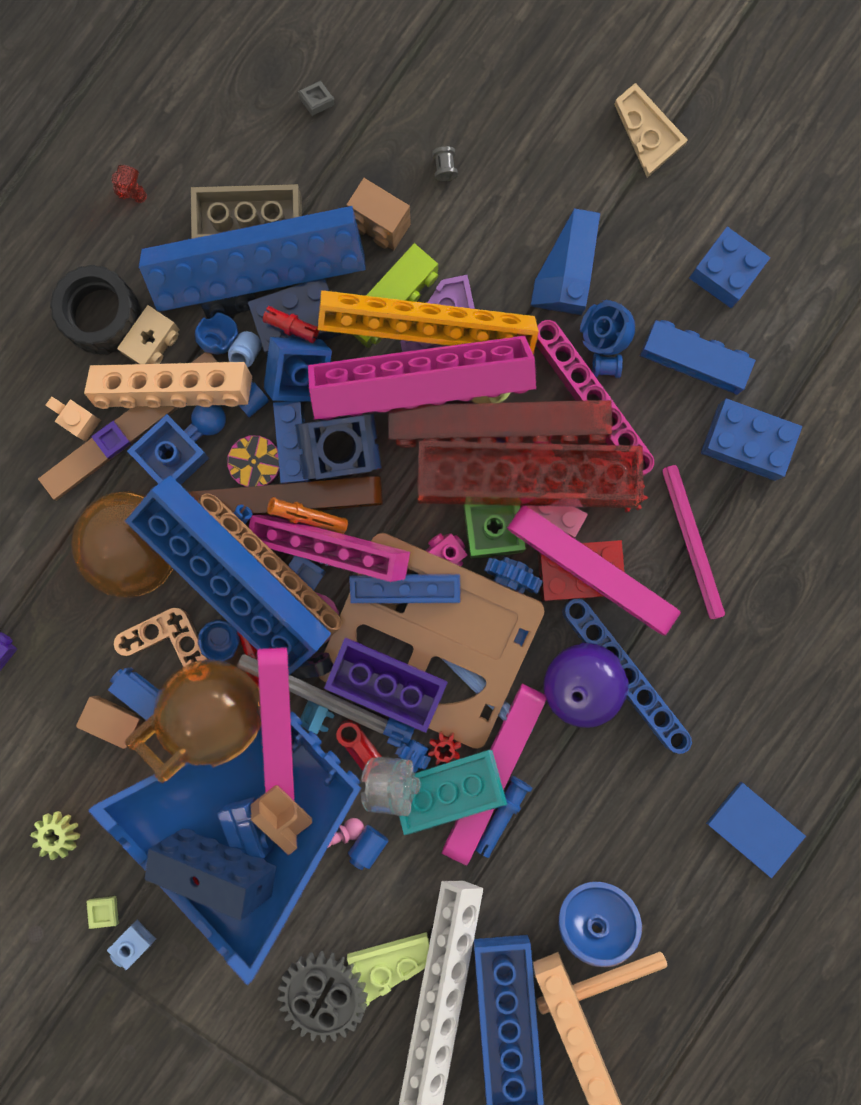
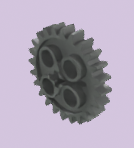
[277,951,368,1043]

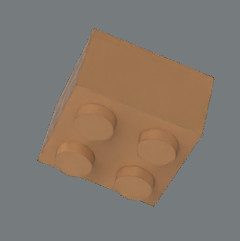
[346,178,411,250]

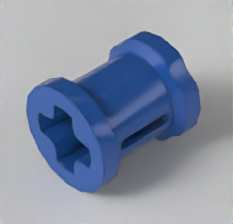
[592,353,623,378]

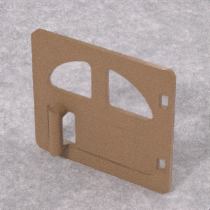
[319,533,544,748]

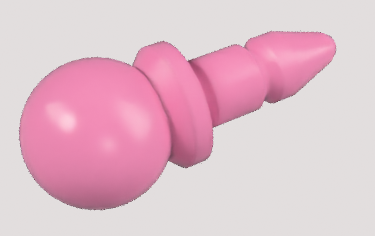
[328,818,364,847]

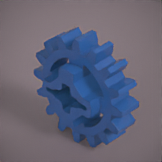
[484,557,543,594]

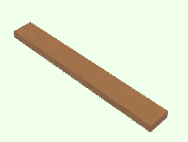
[38,352,218,501]

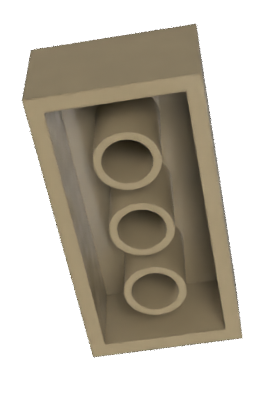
[191,184,302,239]

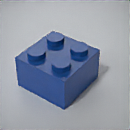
[689,227,770,308]
[264,337,332,401]

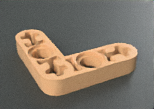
[114,608,212,681]

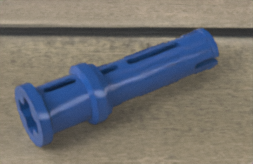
[475,776,533,858]

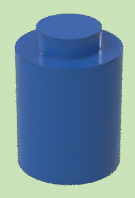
[348,825,389,870]

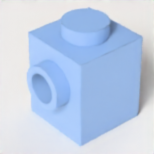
[107,920,156,970]

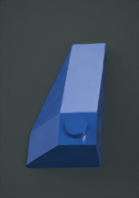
[531,209,600,315]

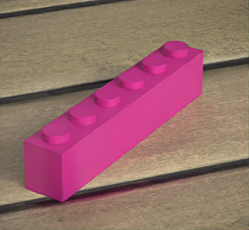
[249,514,410,582]

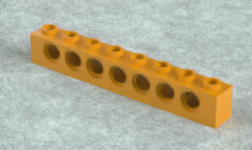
[318,290,539,354]

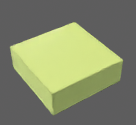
[87,896,119,929]

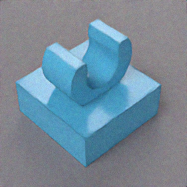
[300,700,334,734]

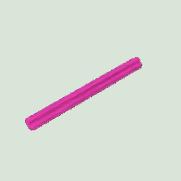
[662,465,725,619]

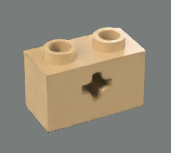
[117,305,180,364]

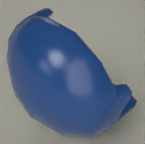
[195,313,238,354]
[198,619,239,662]

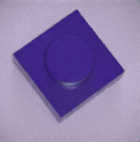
[91,421,131,459]

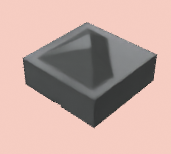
[298,81,334,116]

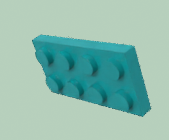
[391,750,507,835]

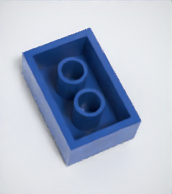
[701,398,802,481]

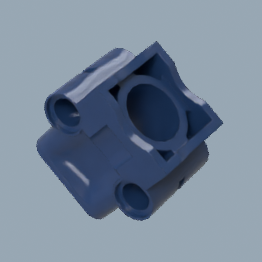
[295,414,382,479]

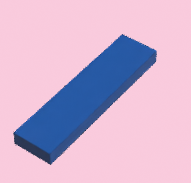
[350,574,461,603]

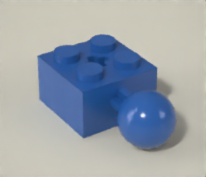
[127,405,226,485]

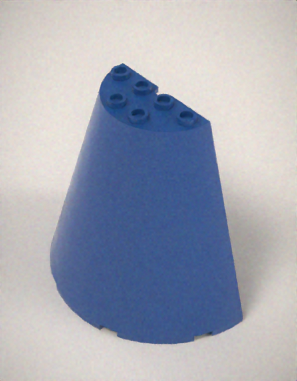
[88,711,361,985]

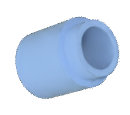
[228,331,262,367]

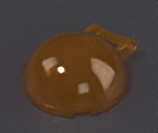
[71,491,173,597]
[125,660,262,783]

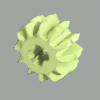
[30,811,80,860]

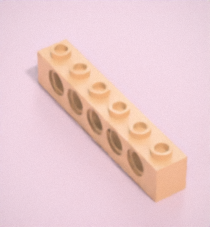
[84,362,252,409]

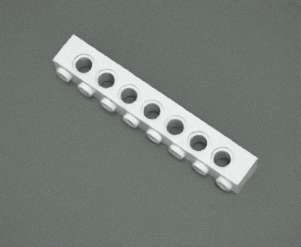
[399,881,483,1105]

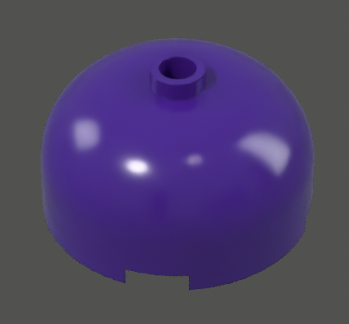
[544,643,629,728]

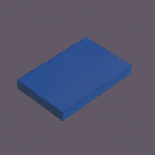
[706,782,806,878]

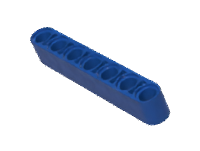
[562,599,692,754]

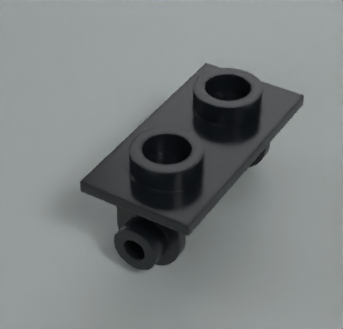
[200,293,256,319]

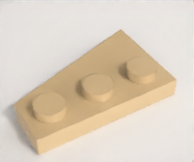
[614,83,688,178]

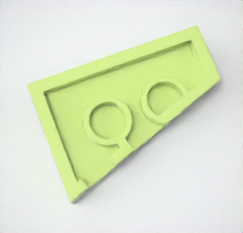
[347,932,430,1006]

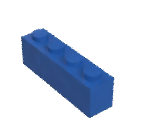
[640,320,756,395]

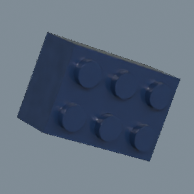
[248,278,343,357]

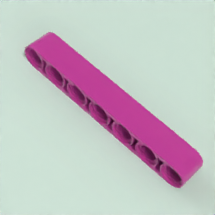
[536,320,654,478]
[507,505,681,636]
[258,647,294,800]
[441,684,547,866]

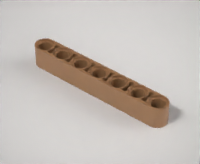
[197,494,342,642]

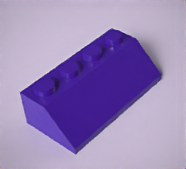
[324,637,448,733]

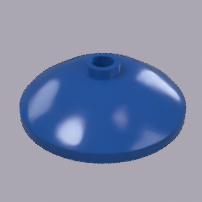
[558,882,642,967]

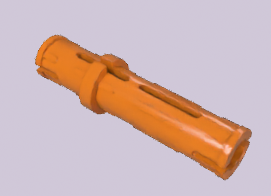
[267,497,348,534]

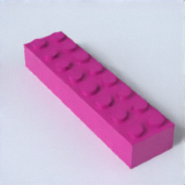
[308,336,536,420]

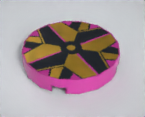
[227,436,280,487]

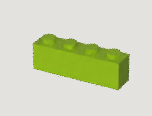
[352,243,439,348]

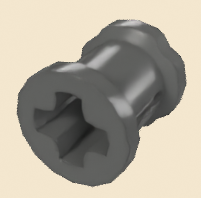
[432,146,458,181]

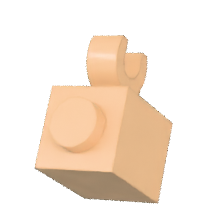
[46,397,101,442]

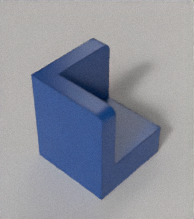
[288,556,326,591]

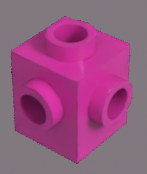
[425,533,467,566]

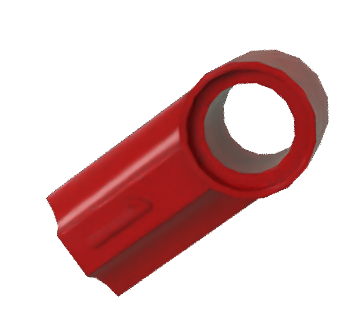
[336,719,383,773]

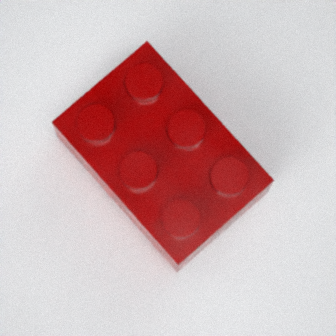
[537,540,624,602]

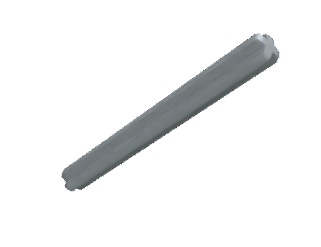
[237,655,388,733]

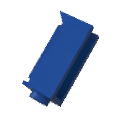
[108,668,184,730]

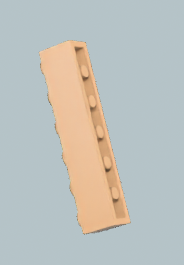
[533,952,621,1105]

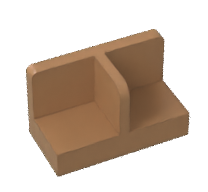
[76,696,145,749]
[251,785,312,855]

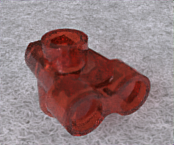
[112,165,147,203]

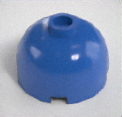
[580,300,635,356]

